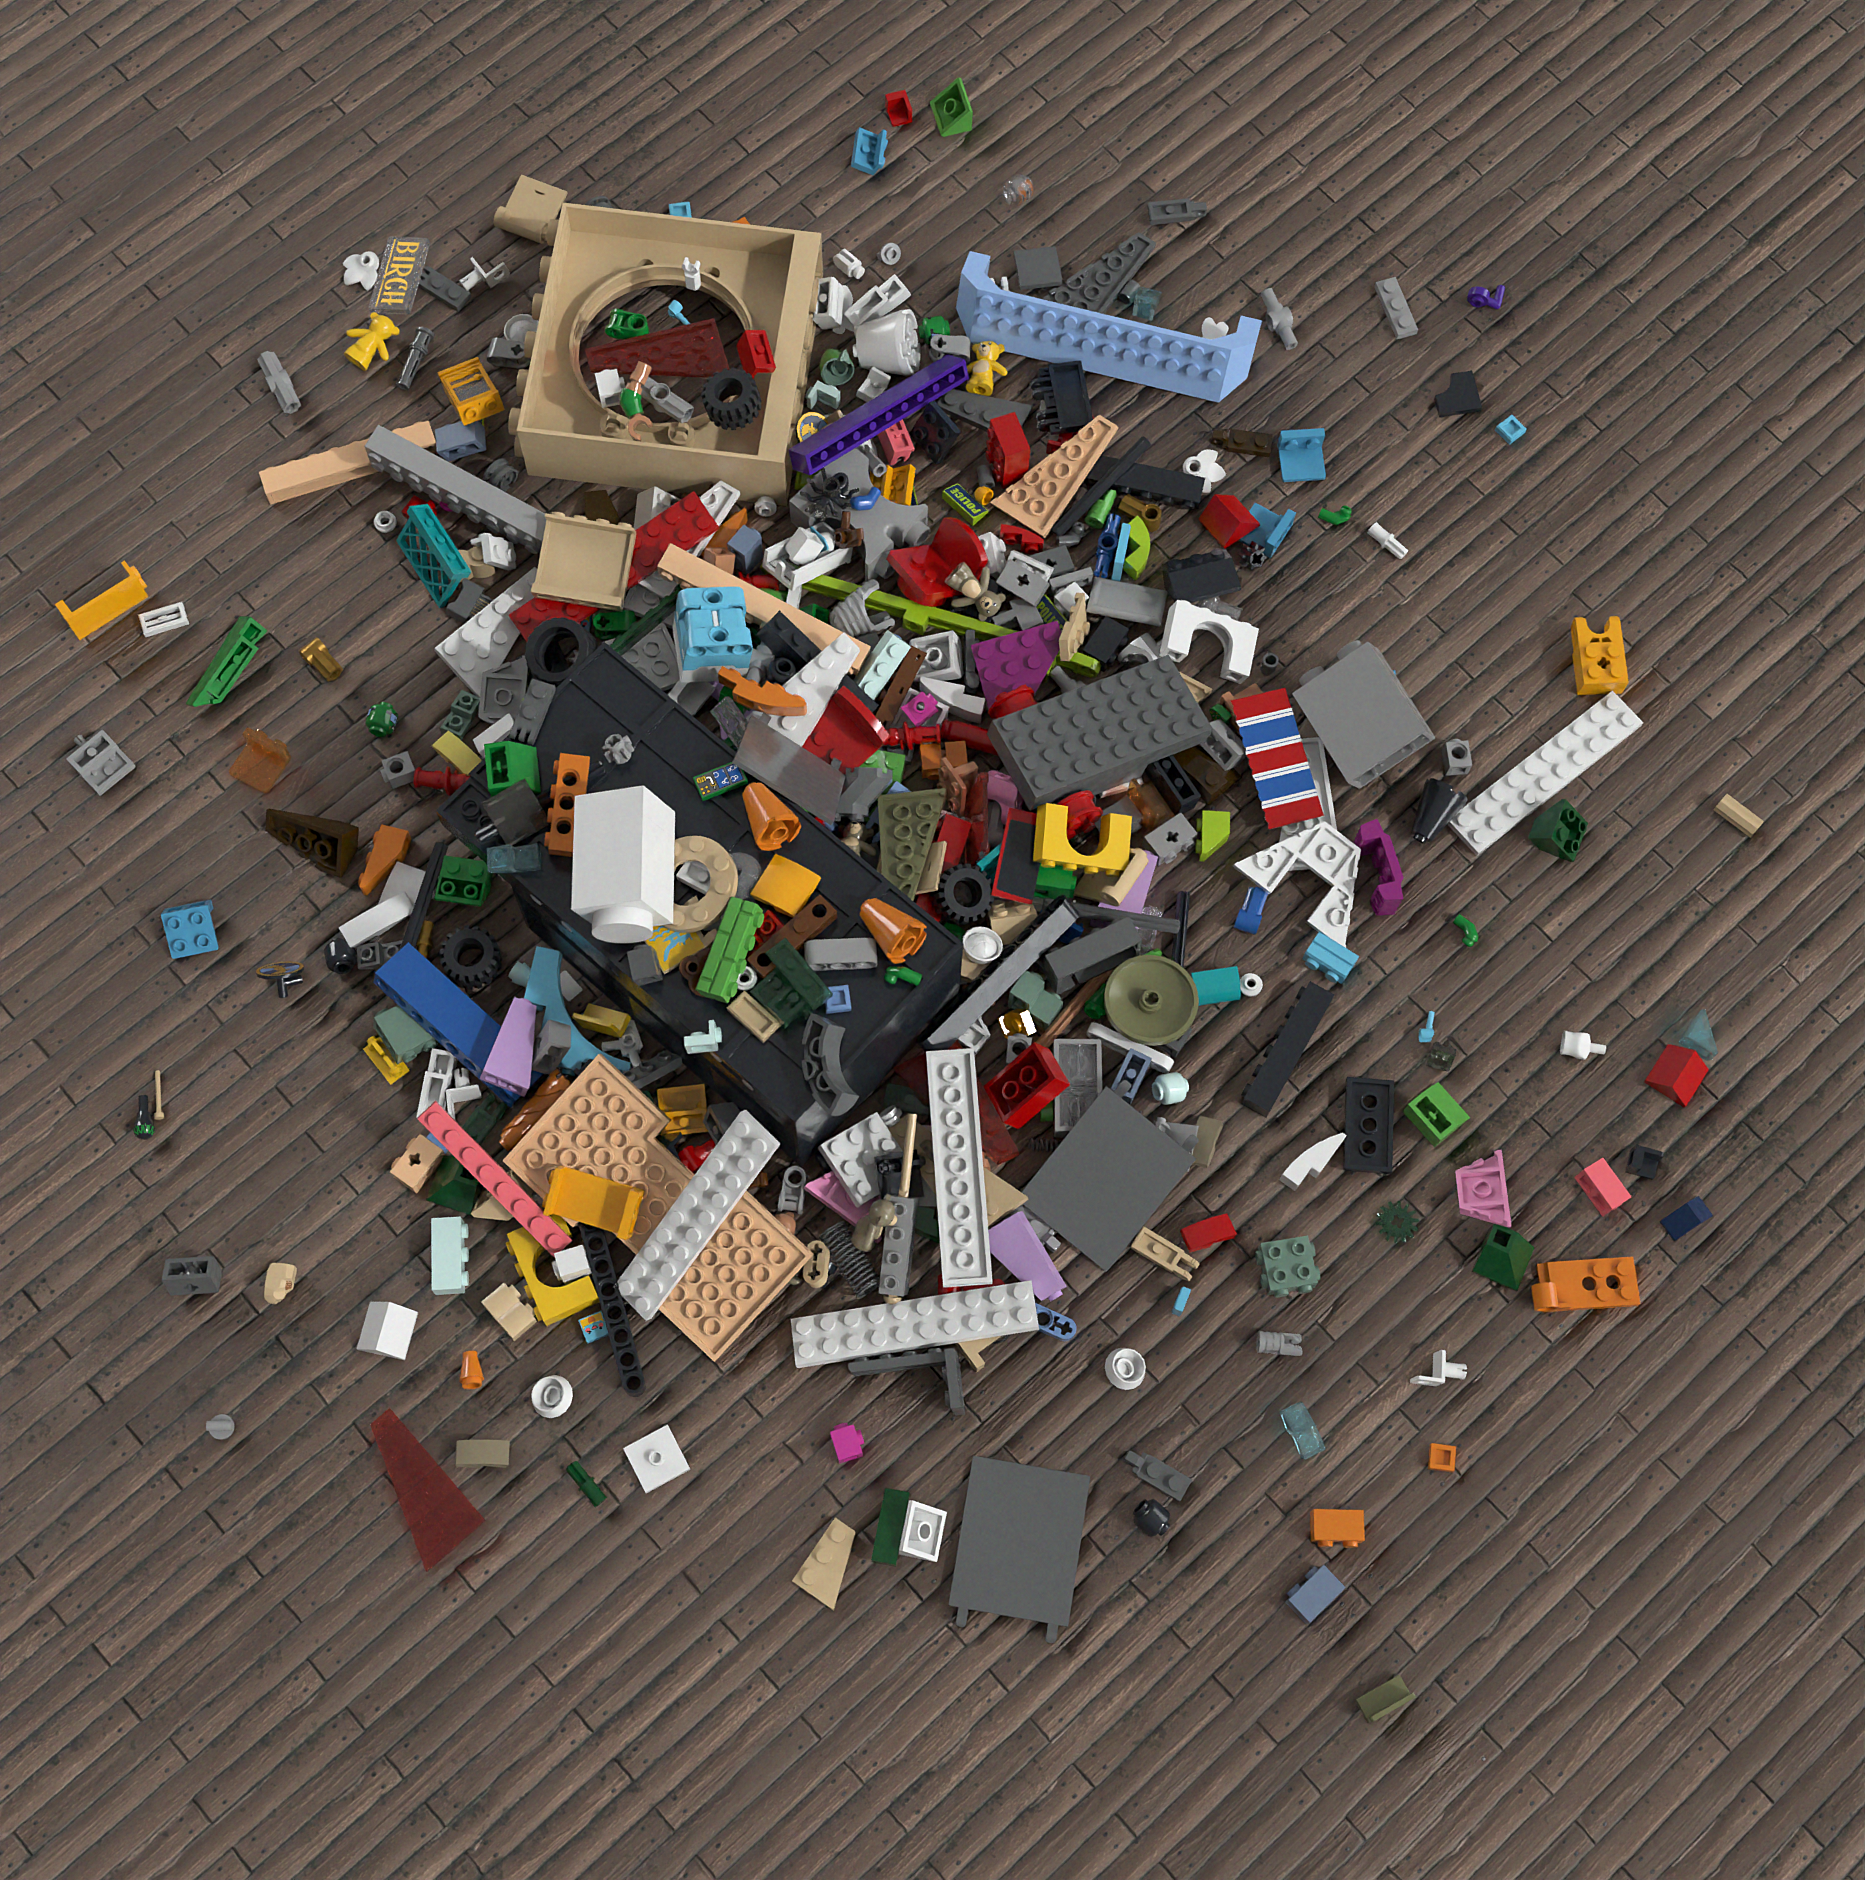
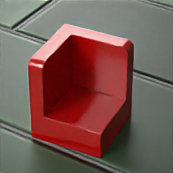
[885,90,912,127]

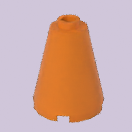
[742,783,801,851]
[860,898,927,964]

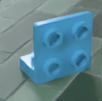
[1277,428,1326,482]
[1239,503,1296,558]
[161,900,219,959]

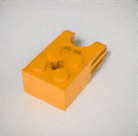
[1571,616,1629,695]

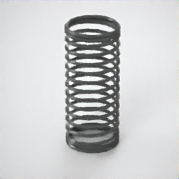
[819,1221,880,1298]

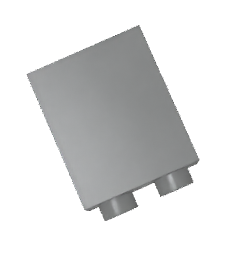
[1292,640,1435,789]

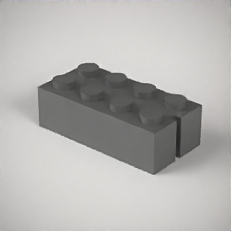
[1043,917,1142,995]

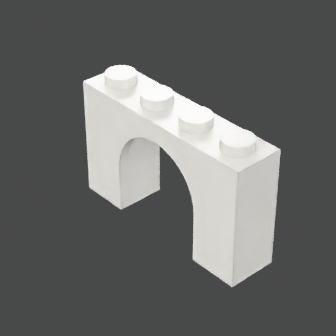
[1159,600,1259,684]

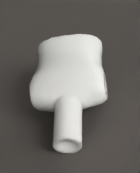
[1560,1031,1606,1060]

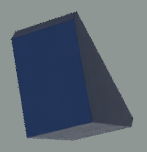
[1660,1196,1713,1241]

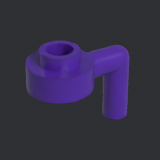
[1467,285,1505,309]

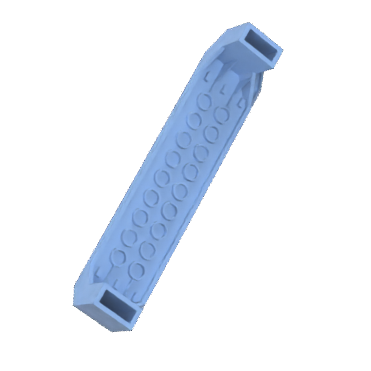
[956,251,1262,403]

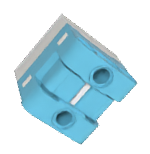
[673,587,753,683]

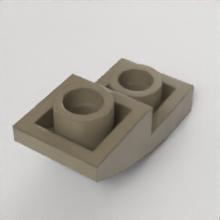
[1192,1116,1223,1168]
[455,1440,510,1468]

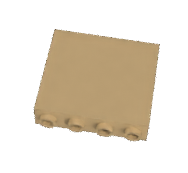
[531,512,636,612]

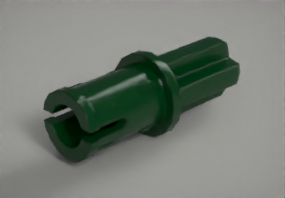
[566,1461,608,1508]

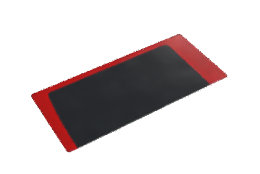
[992,808,1040,905]

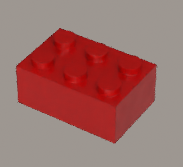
[985,412,1030,489]
[983,1042,1071,1129]

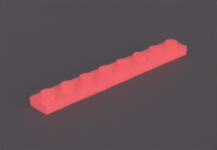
[417,1101,572,1257]

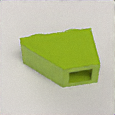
[1195,810,1230,862]

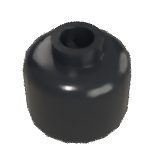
[765,657,797,686]
[324,938,357,974]
[1133,1499,1170,1537]

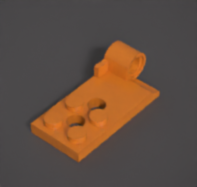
[1531,1257,1641,1312]

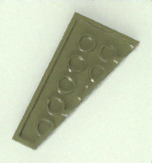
[878,788,947,901]

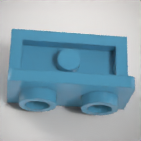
[851,127,888,175]

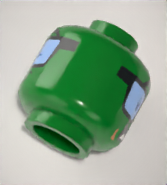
[918,316,950,345]
[365,702,398,737]

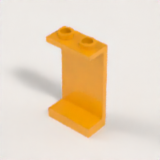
[55,560,148,640]
[542,1165,645,1240]

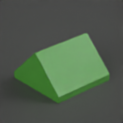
[930,77,973,137]

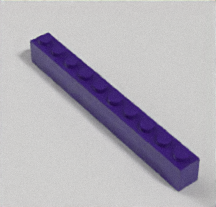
[788,354,969,475]

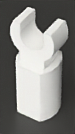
[682,257,701,291]

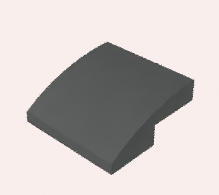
[1013,246,1062,290]

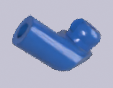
[850,487,881,511]

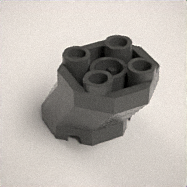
[834,767,893,822]

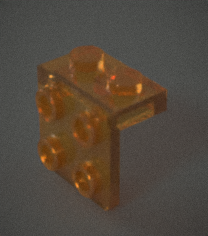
[229,727,291,793]

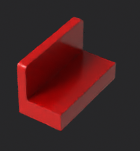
[737,330,776,379]

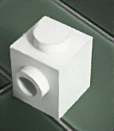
[595,369,625,408]
[785,527,824,565]
[1053,582,1089,621]

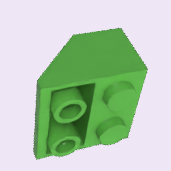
[1403,1082,1470,1147]

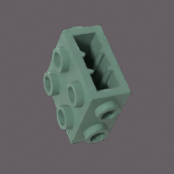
[373,999,439,1064]
[1255,1236,1320,1298]

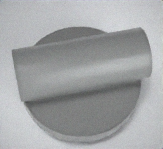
[877,243,901,265]
[206,1414,235,1440]

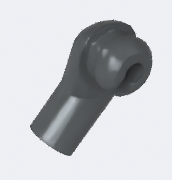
[1056,522,1085,547]

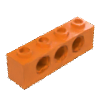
[544,753,590,857]

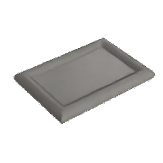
[1086,577,1168,626]

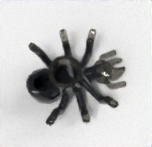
[800,467,859,522]

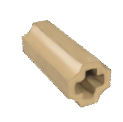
[1714,794,1764,838]

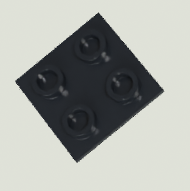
[874,1149,926,1199]

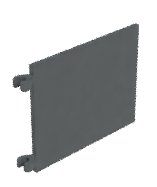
[732,712,845,825]
[1021,1080,1199,1272]
[948,1456,1090,1643]

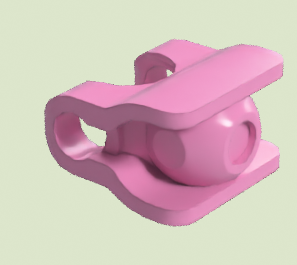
[970,770,1024,825]

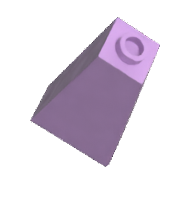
[1089,850,1158,929]
[480,997,537,1097]
[988,1211,1067,1302]

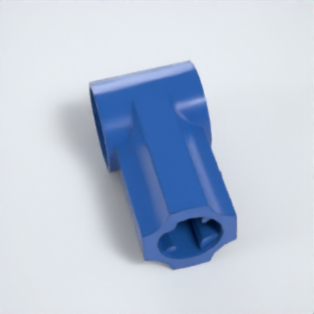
[1234,887,1268,935]

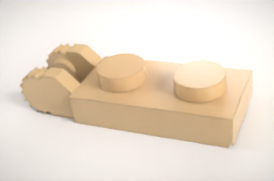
[1130,1226,1199,1282]

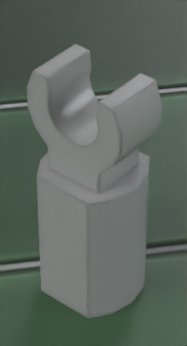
[864,444,887,477]

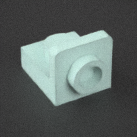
[684,1020,722,1054]

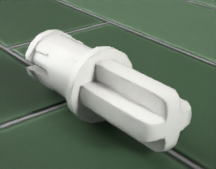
[1367,522,1408,559]

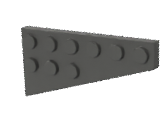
[1039,232,1156,314]

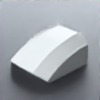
[909,630,964,682]

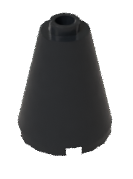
[1411,778,1468,844]

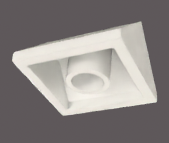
[357,1302,418,1360]
[899,1500,947,1562]

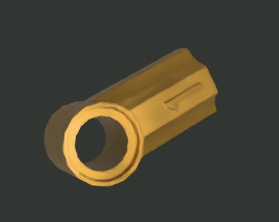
[1118,494,1161,532]
[298,637,343,682]

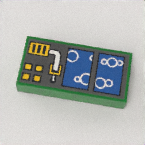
[693,762,748,801]

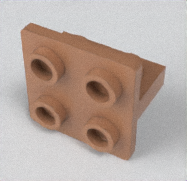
[937,757,978,818]

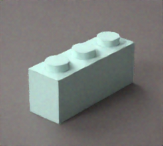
[853,630,911,700]
[431,1217,469,1295]

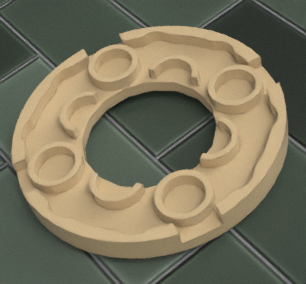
[662,836,738,933]

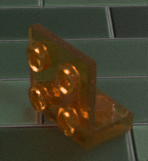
[1127,778,1175,832]

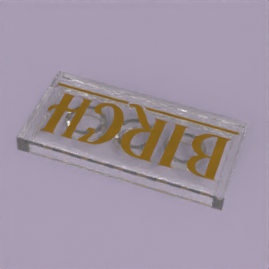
[368,237,430,314]

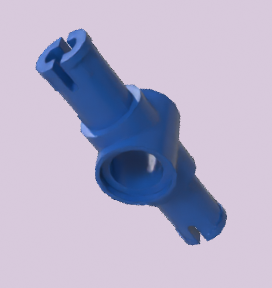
[1093,514,1121,578]

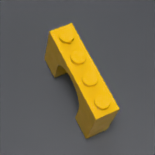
[1033,803,1132,877]
[506,1214,600,1326]

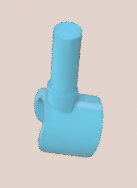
[668,300,692,330]
[1418,1011,1435,1042]

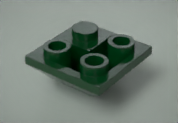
[1528,799,1588,862]
[426,1156,483,1216]
[1472,1224,1534,1292]

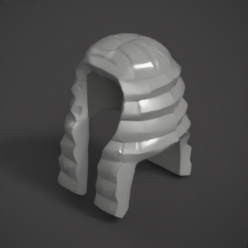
[830,579,895,637]

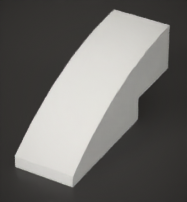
[844,274,911,326]
[920,676,985,724]
[339,892,414,948]
[416,1048,458,1118]
[1279,1133,1347,1191]

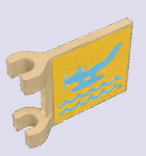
[645,896,717,974]

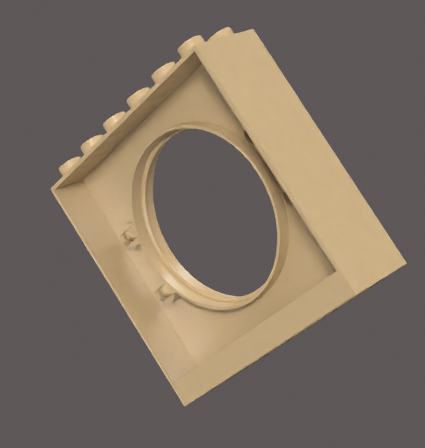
[508,203,823,506]

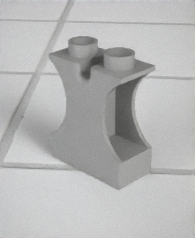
[789,448,931,582]

